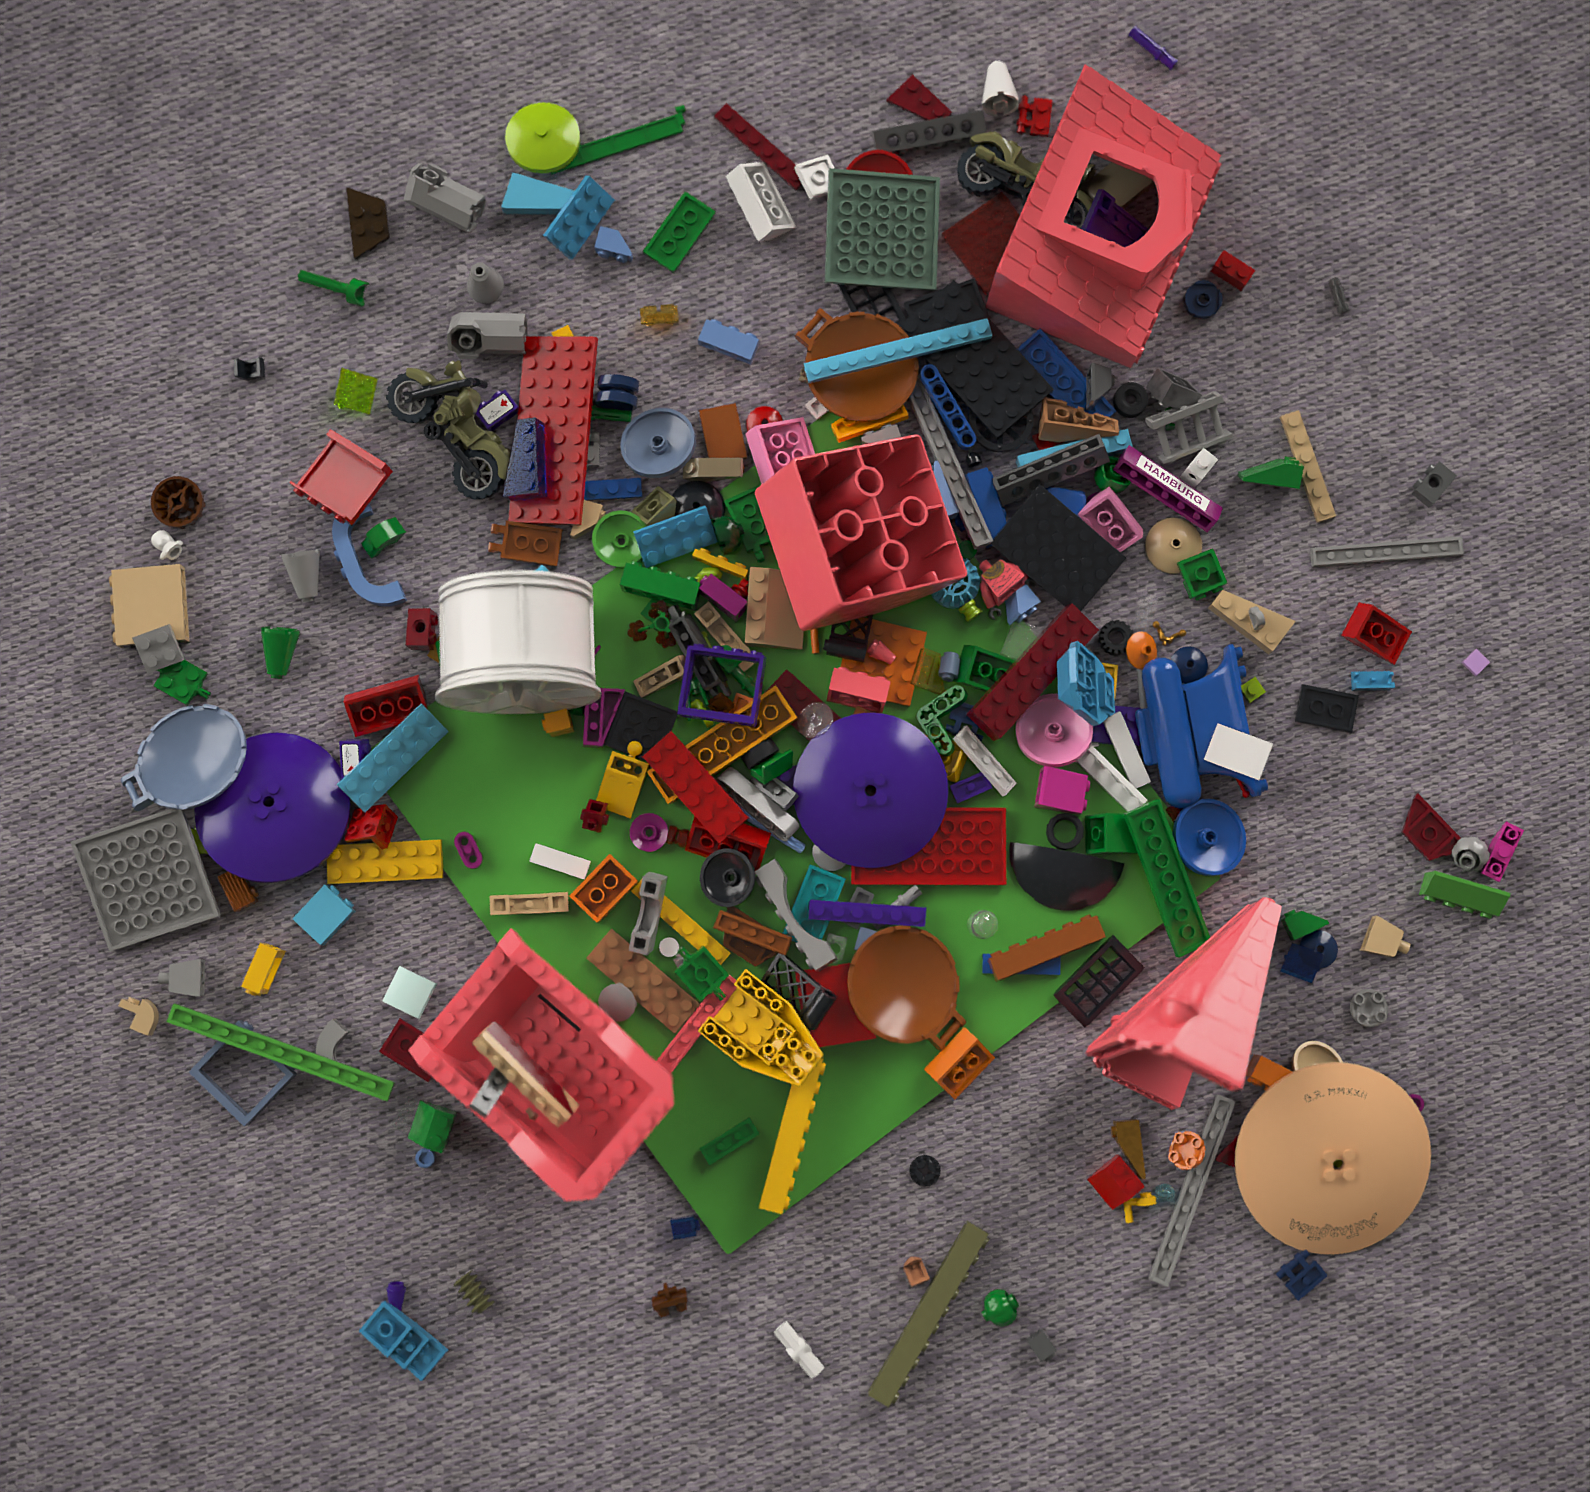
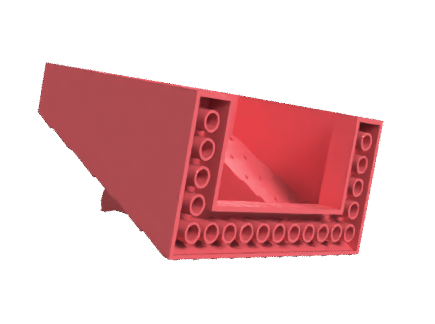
[985,64,1222,368]

